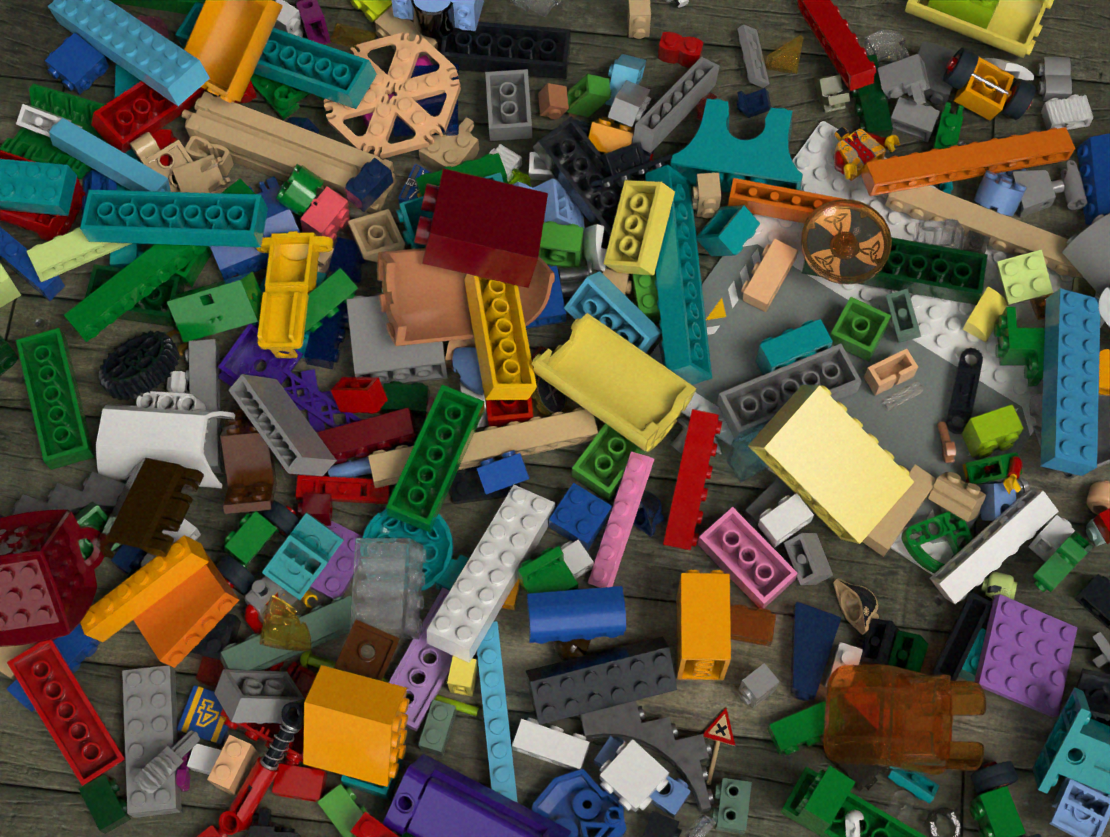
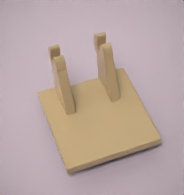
[172,154,231,193]

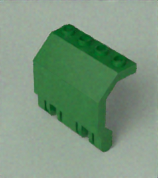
[0,83,107,180]

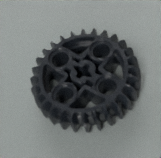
[98,331,180,401]

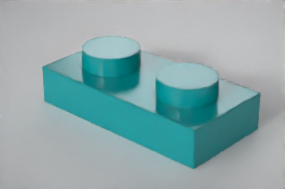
[888,759,940,804]

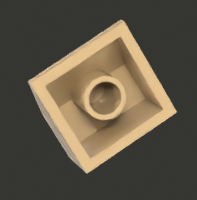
[348,209,405,262]

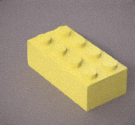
[603,180,675,275]

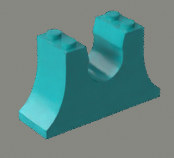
[671,99,803,193]

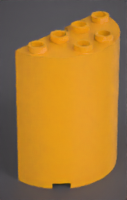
[184,0,283,103]

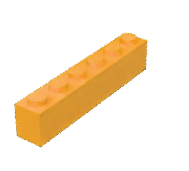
[80,535,209,642]

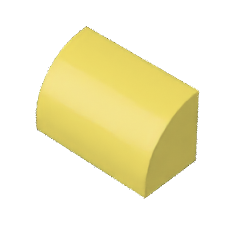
[962,286,1007,342]

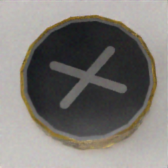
[532,375,567,417]

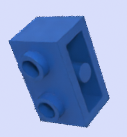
[477,450,530,494]

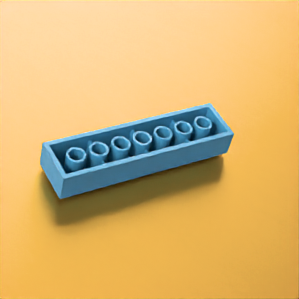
[1040,288,1100,476]

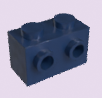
[345,157,393,212]

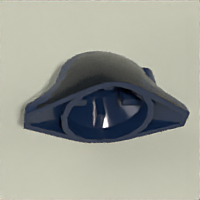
[615,487,664,537]

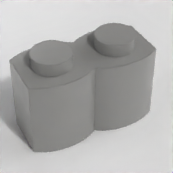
[1037,57,1072,101]

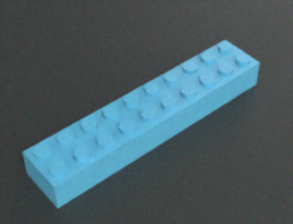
[48,0,210,106]

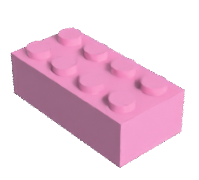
[698,507,798,611]

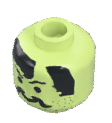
[981,572,1017,602]

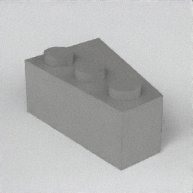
[608,80,651,128]

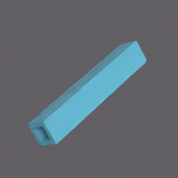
[49,118,171,192]

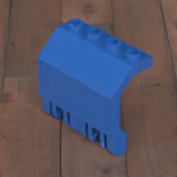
[1077,133,1110,225]
[210,176,300,280]

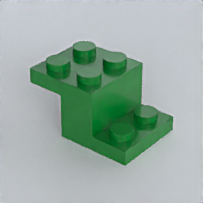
[994,307,1045,387]
[518,546,578,594]

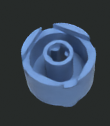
[974,170,1027,216]

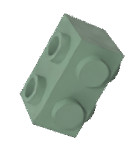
[712,778,752,834]

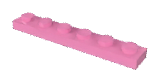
[588,452,654,588]

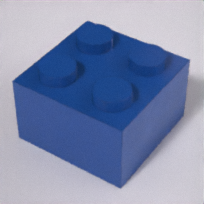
[549,483,612,551]

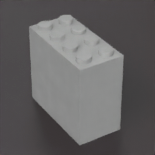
[347,293,448,387]

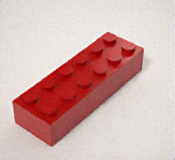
[91,81,212,153]
[7,639,125,786]

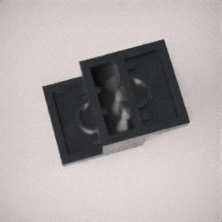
[1076,668,1110,726]

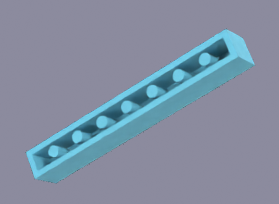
[477,621,518,803]

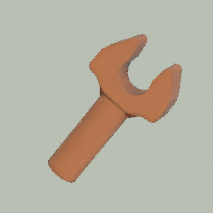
[937,422,956,463]

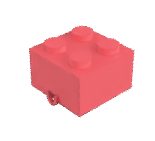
[300,186,350,242]

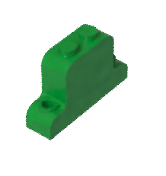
[1032,531,1094,593]

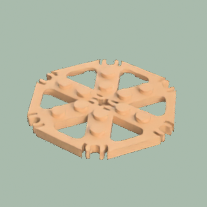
[323,32,461,159]

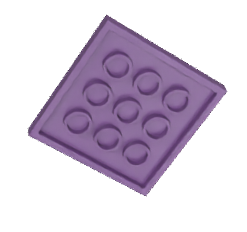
[974,594,1077,717]

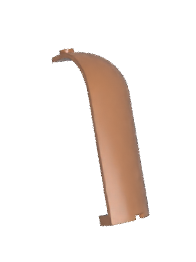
[377,248,555,346]

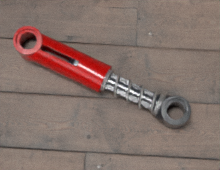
[219,699,306,835]

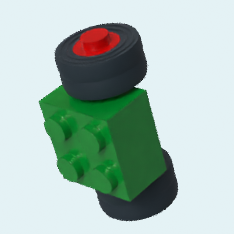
[216,500,300,595]
[969,761,1042,837]

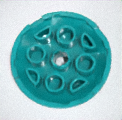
[361,509,453,594]

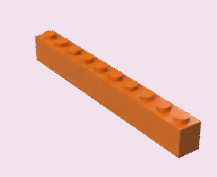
[861,127,1075,196]

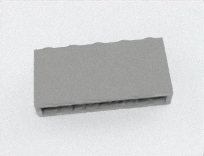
[229,374,337,476]

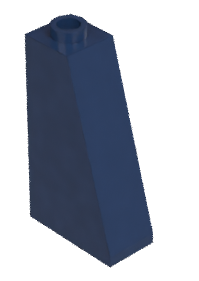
[791,602,842,702]

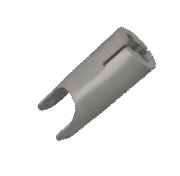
[1060,160,1087,210]

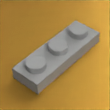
[737,24,769,88]

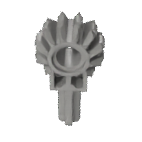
[135,730,200,794]

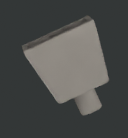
[1010,170,1064,218]

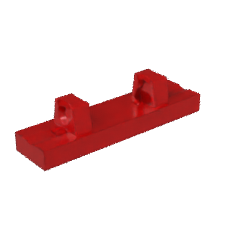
[296,475,389,504]

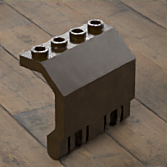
[96,458,204,558]

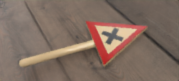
[703,708,736,785]

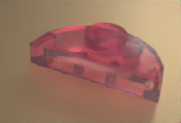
[137,15,169,39]

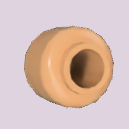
[1086,481,1110,515]

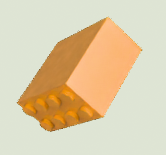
[676,570,731,680]
[303,665,410,787]

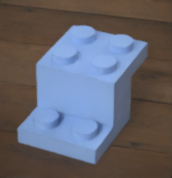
[512,178,585,229]
[1049,777,1110,837]

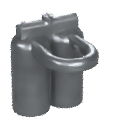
[559,261,597,297]

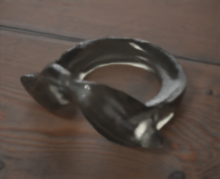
[923,807,960,837]

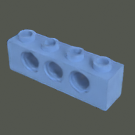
[594,736,691,818]

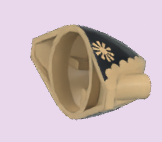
[833,579,879,635]

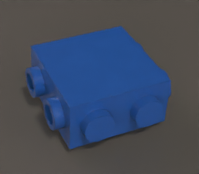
[45,33,109,95]

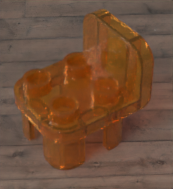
[823,664,986,775]

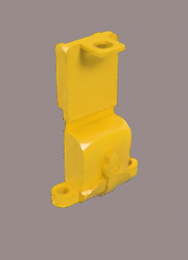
[256,231,333,358]

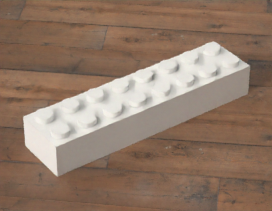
[427,485,555,663]

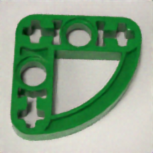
[901,511,973,574]

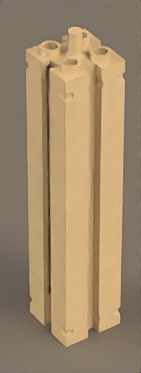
[182,91,396,214]

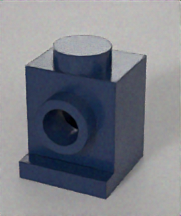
[111,545,147,576]

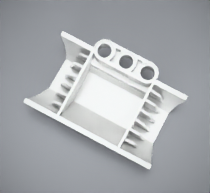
[96,391,235,488]

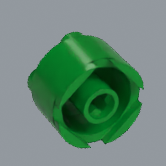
[275,164,324,216]

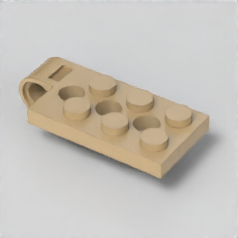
[130,132,193,192]

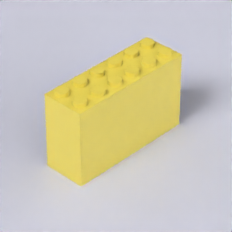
[748,385,914,544]

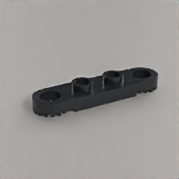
[946,348,983,434]

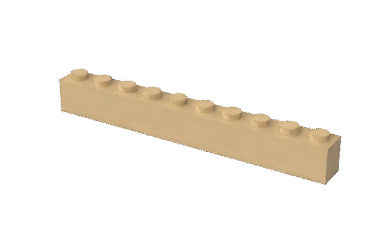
[885,186,1084,278]
[368,407,598,488]

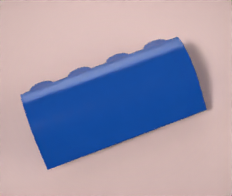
[527,586,626,644]

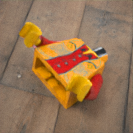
[833,127,900,181]

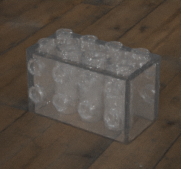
[350,538,426,639]

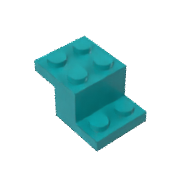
[262,512,344,600]

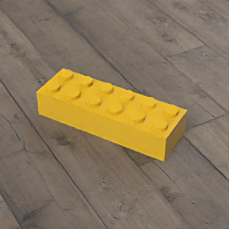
[464,274,537,400]

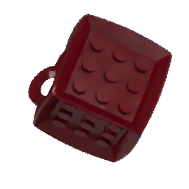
[0,509,104,647]

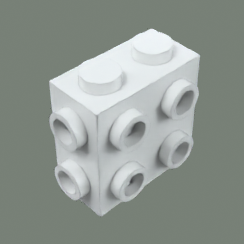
[599,740,669,812]

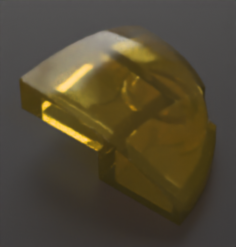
[260,595,311,651]

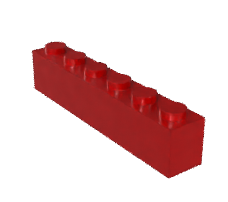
[797,0,876,91]
[663,409,723,551]

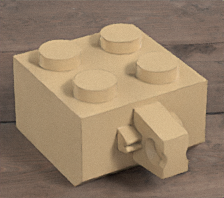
[418,117,479,172]

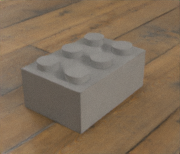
[485,69,532,141]
[214,669,305,724]

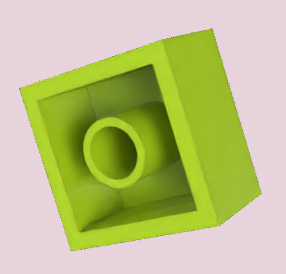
[961,404,1024,458]

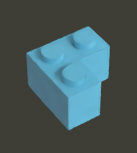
[606,54,646,106]

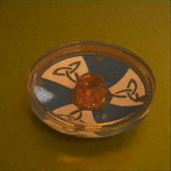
[801,199,892,284]

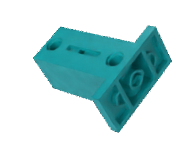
[1032,687,1110,794]

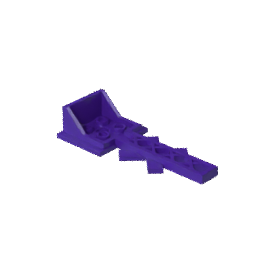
[218,323,361,432]

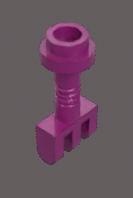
[176,735,193,792]

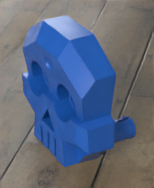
[532,769,627,837]

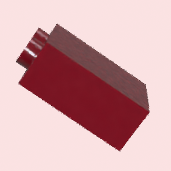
[414,168,548,288]

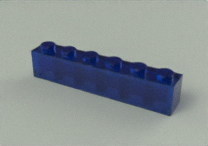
[304,237,366,370]

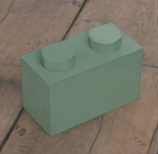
[886,289,921,343]
[418,700,457,757]

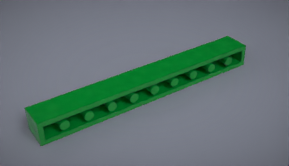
[64,178,255,342]

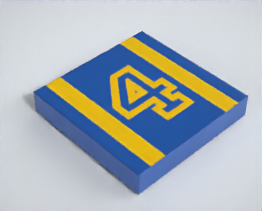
[177,685,229,746]

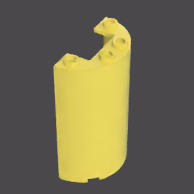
[905,0,1054,58]
[532,313,697,452]

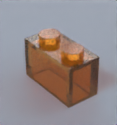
[730,604,776,647]

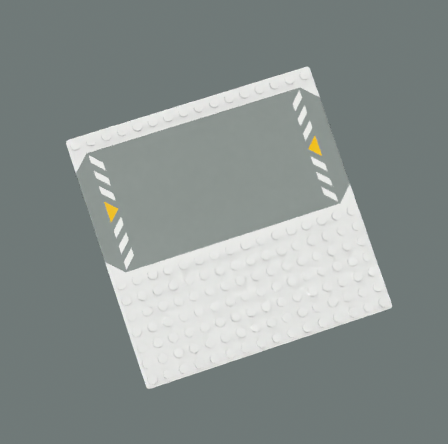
[650,121,1105,575]

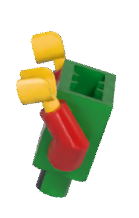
[965,452,1023,494]

